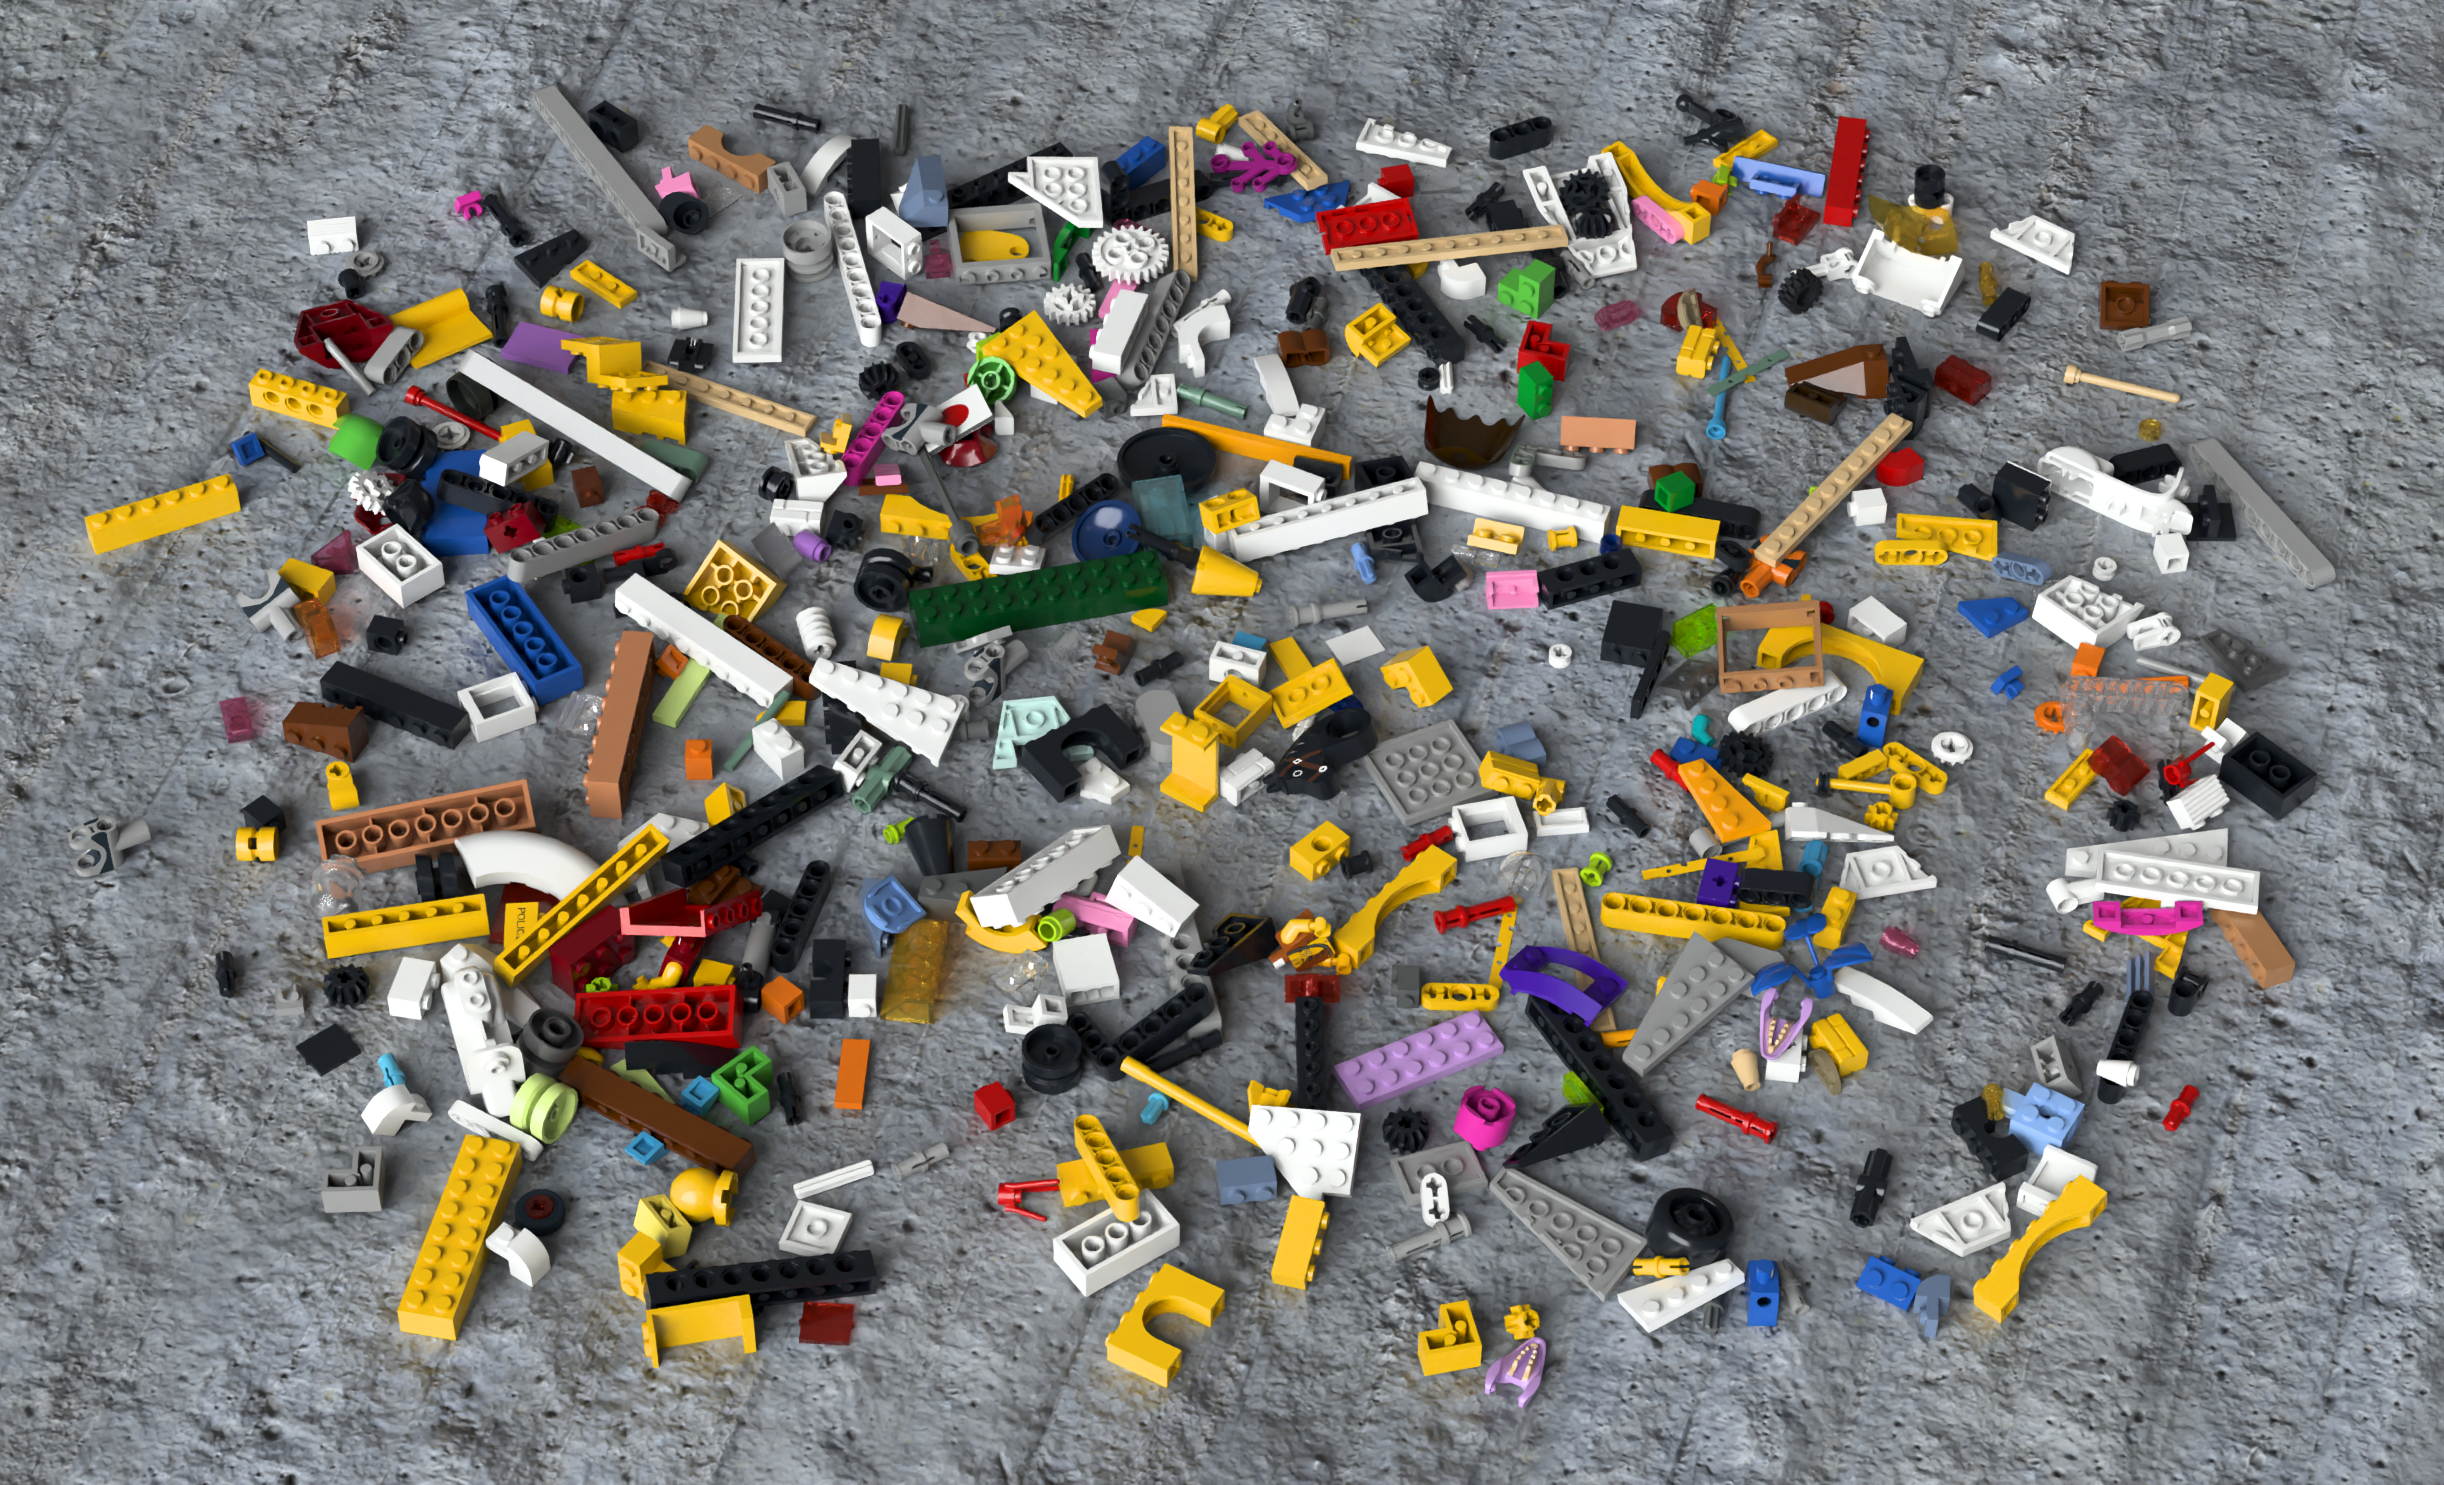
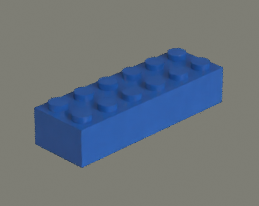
[465,574,584,707]

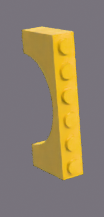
[1756,623,1924,716]

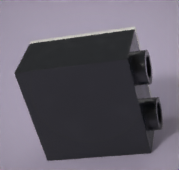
[1992,461,2052,532]

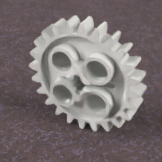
[1092,225,1169,285]

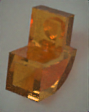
[975,494,1028,547]
[293,597,340,659]

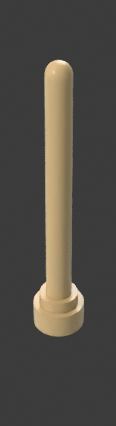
[2063,364,2181,403]

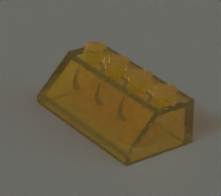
[880,919,949,1024]

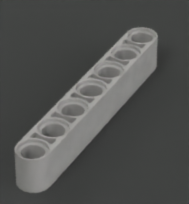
[1116,269,1191,391]
[507,508,659,583]

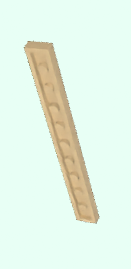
[1331,224,1568,271]
[1754,413,1913,568]

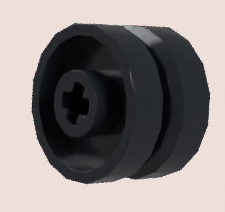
[376,416,438,479]
[853,548,916,613]
[415,848,460,903]
[1022,1024,1082,1095]

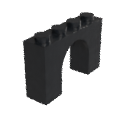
[1021,703,1144,803]

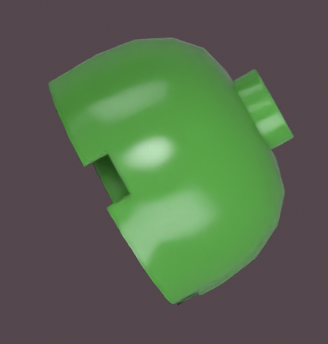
[967,356,1018,406]

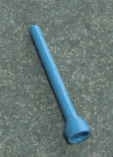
[1706,356,1731,440]

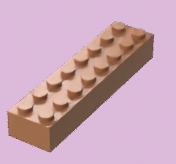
[583,630,657,819]
[315,779,537,882]

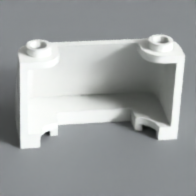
[1852,229,1965,317]

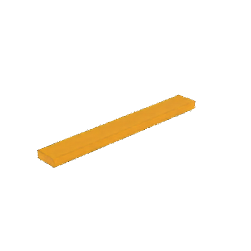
[1162,413,1352,480]

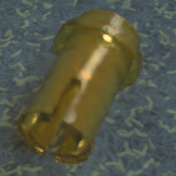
[1981,1084,2006,1121]

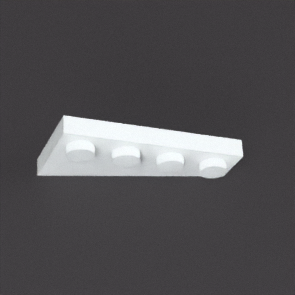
[1356,118,1452,168]

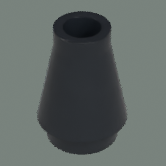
[1711,567,1742,597]

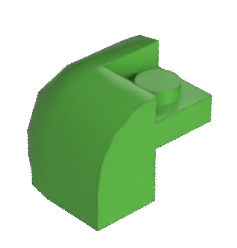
[328,413,385,471]

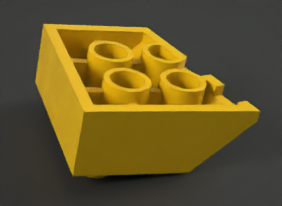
[679,540,788,624]

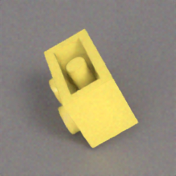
[634,1194,692,1259]

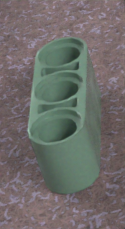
[639,440,708,484]

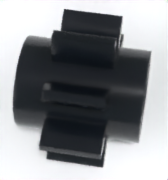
[547,437,576,467]
[2106,800,2141,832]

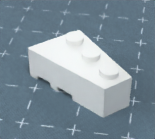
[1105,855,1199,938]

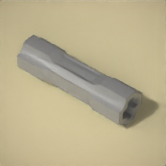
[2117,316,2192,352]

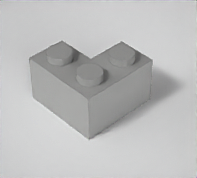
[321,1146,386,1213]

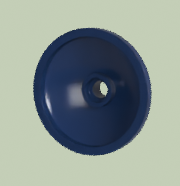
[1072,500,1143,562]

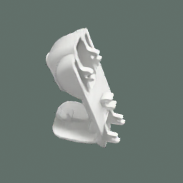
[2037,446,2193,537]
[441,966,526,1119]

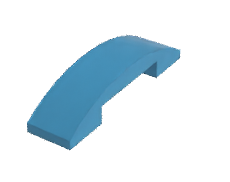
[624,1075,720,1166]

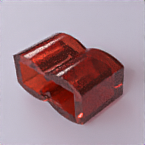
[2087,735,2150,797]

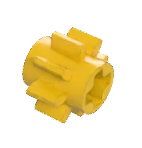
[1864,802,1898,833]
[1504,1304,1540,1340]

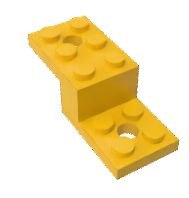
[561,336,668,392]

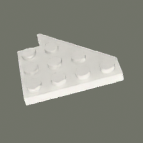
[1008,156,1103,228]
[1248,1105,1363,1201]

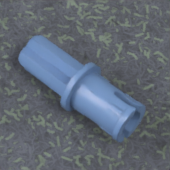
[1351,543,1377,585]

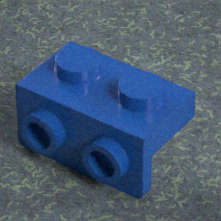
[1856,1255,1922,1312]

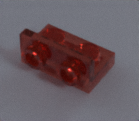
[1772,193,1820,246]

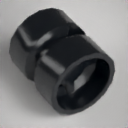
[1914,164,1946,209]

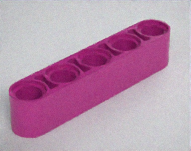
[841,391,905,486]

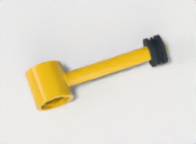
[1816,772,1917,810]

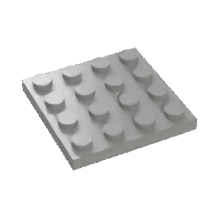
[1360,719,1499,827]

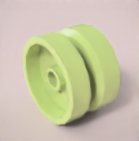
[510,1073,578,1144]

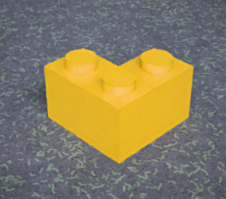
[1380,645,1453,708]
[617,1231,678,1304]
[1417,1300,1482,1376]

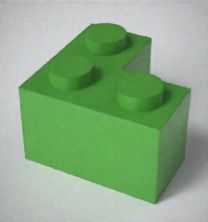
[1497,259,1556,319]
[711,1045,773,1126]

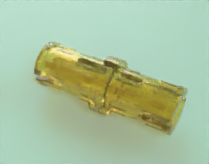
[1978,262,1997,306]

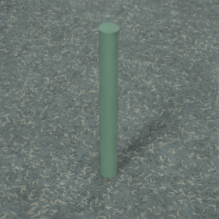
[724,690,790,771]

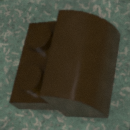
[1784,381,1848,426]

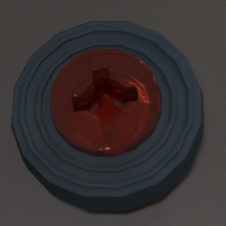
[514,1189,566,1236]

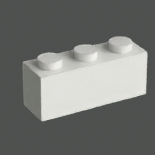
[479,430,549,487]

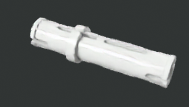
[1170,289,1231,338]

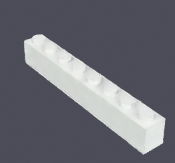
[1414,461,1611,544]
[1228,476,1428,563]
[615,573,794,708]

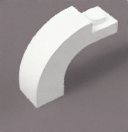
[1178,305,1230,378]

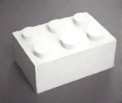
[356,524,445,608]

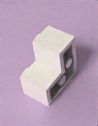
[1264,403,1326,449]

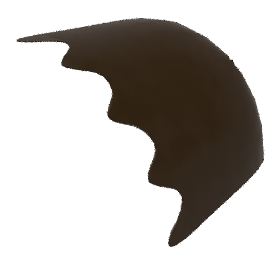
[1424,395,1525,469]

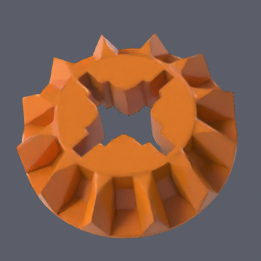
[2034,701,2076,735]

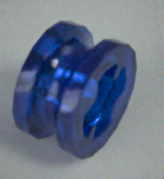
[1599,534,1623,555]

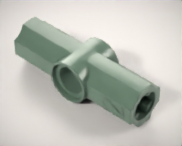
[852,745,912,814]

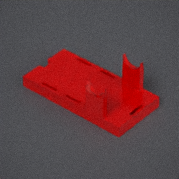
[1315,197,1419,255]

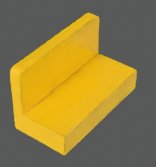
[704,782,747,828]

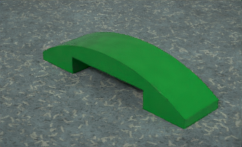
[1053,221,1096,282]

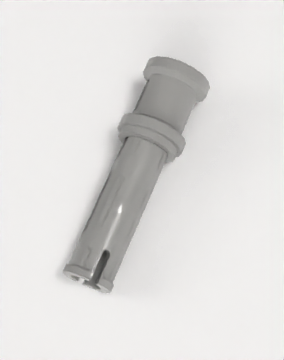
[1289,598,1367,628]
[1386,1212,1472,1263]

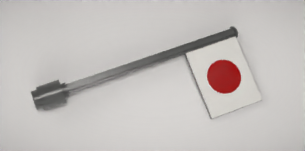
[903,383,995,556]

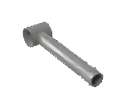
[1689,810,1785,859]

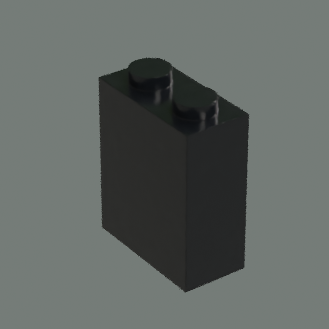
[1600,600,1663,668]

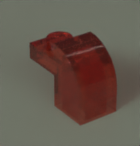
[1660,291,1718,333]

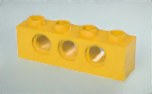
[248,368,350,430]

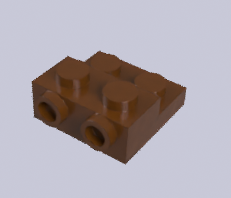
[2098,280,2149,330]
[687,864,763,928]

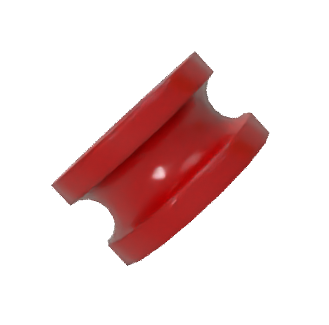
[1813,601,1834,625]

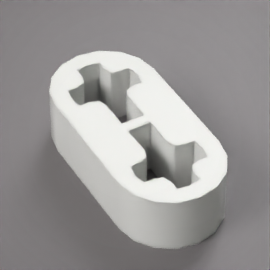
[1420,1173,1450,1228]

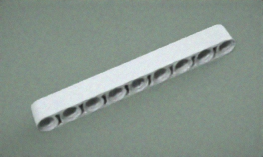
[824,191,882,347]

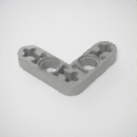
[1509,445,1587,477]

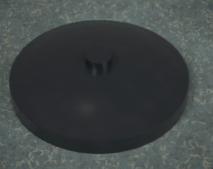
[1117,427,1216,499]

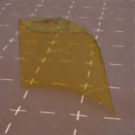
[1868,194,1957,256]

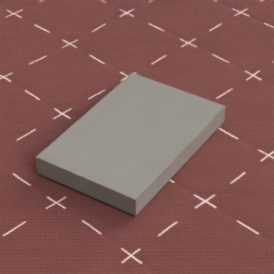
[1390,1140,1488,1207]

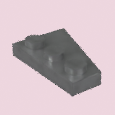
[2199,628,2287,693]

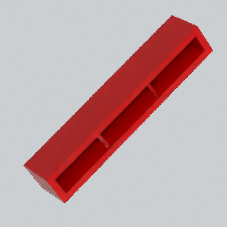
[1823,116,1870,227]

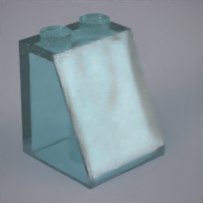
[1132,475,1193,557]

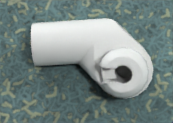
[1067,875,1098,897]

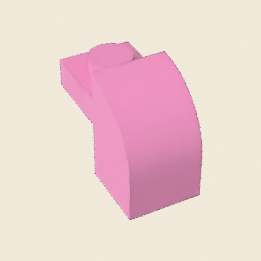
[655,166,701,200]

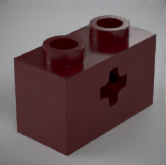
[483,500,546,554]

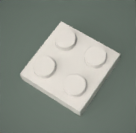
[989,543,1046,575]
[779,1200,852,1256]

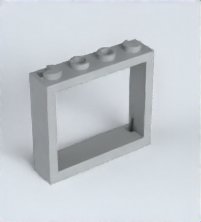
[946,203,1051,286]

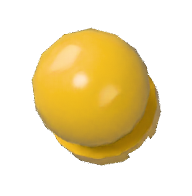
[669,1167,738,1226]

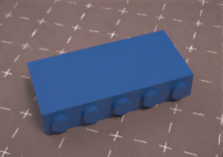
[421,449,489,557]

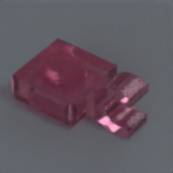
[924,239,950,279]

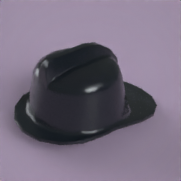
[658,191,709,235]

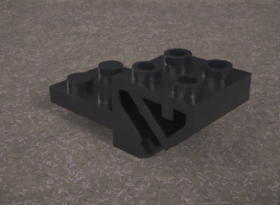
[1883,336,1934,441]

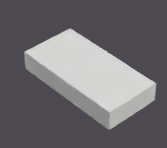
[1533,807,1589,837]

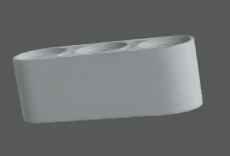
[364,325,424,386]

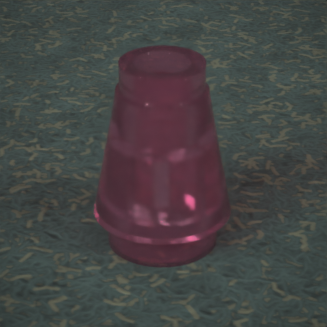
[1878,925,1921,959]

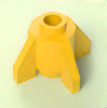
[1247,1080,1295,1120]

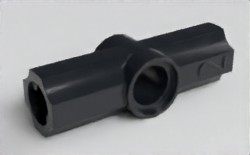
[1529,248,1569,299]
[1849,1148,1893,1228]

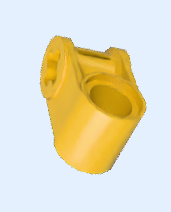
[326,761,359,812]

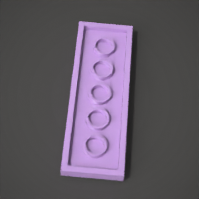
[1333,1009,1504,1111]

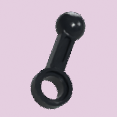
[1675,94,1736,126]

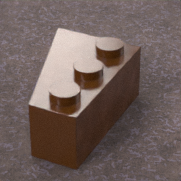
[282,702,369,763]

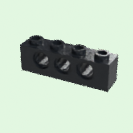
[1537,548,1642,610]

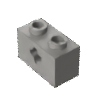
[767,161,807,217]
[2030,1035,2083,1098]

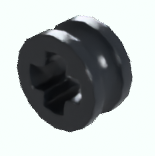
[1418,367,1440,391]

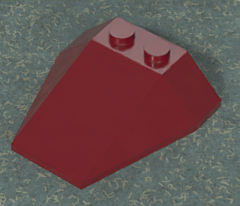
[293,299,394,369]

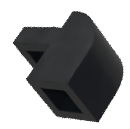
[1404,554,1468,602]

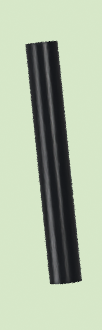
[243,430,300,474]

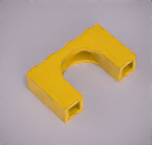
[1105,1263,1225,1388]

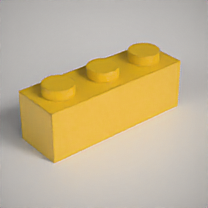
[1837,749,1888,781]

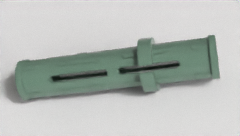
[1176,382,1249,421]

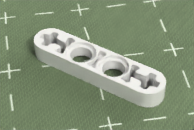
[448,1100,544,1161]

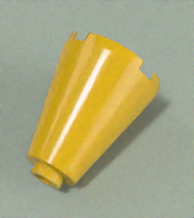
[1190,545,1262,597]

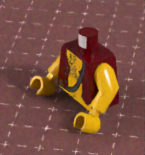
[632,936,705,990]

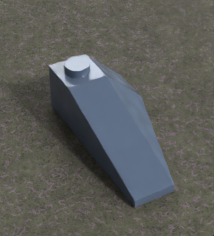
[899,156,948,228]

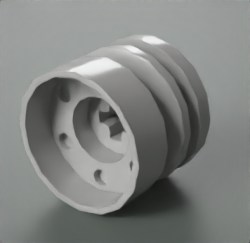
[781,219,835,283]

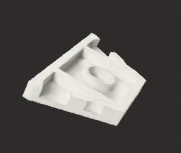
[1990,215,2075,275]
[618,813,709,862]
[1839,845,1937,900]
[1910,1182,2011,1257]

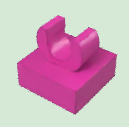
[454,190,482,221]

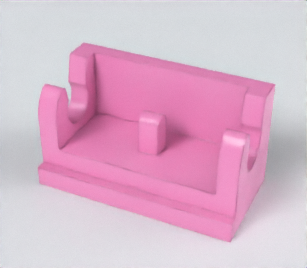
[1485,570,1539,610]

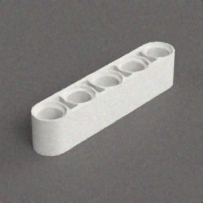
[1728,670,1847,737]

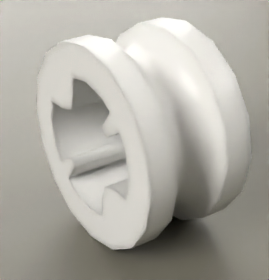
[2092,557,2117,581]
[1549,644,1572,668]

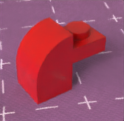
[1875,446,1924,487]

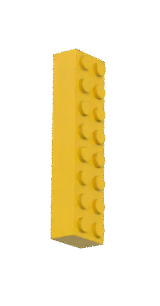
[397,1134,523,1341]

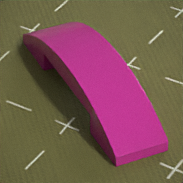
[2093,901,2203,936]

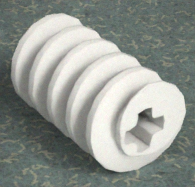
[796,606,836,662]

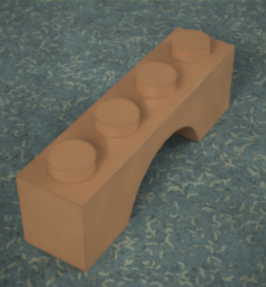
[688,124,777,194]

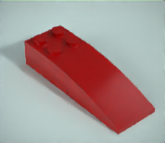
[574,984,744,1050]

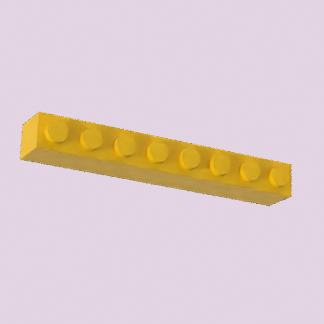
[493,823,670,989]

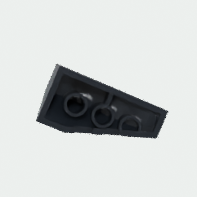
[1186,913,1280,976]
[1503,1102,1612,1169]

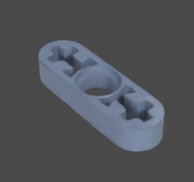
[1991,551,2052,585]

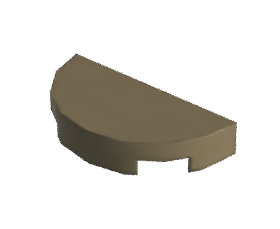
[1677,288,1703,332]
[1806,1048,1841,1096]

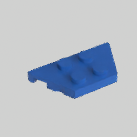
[1264,180,1351,223]

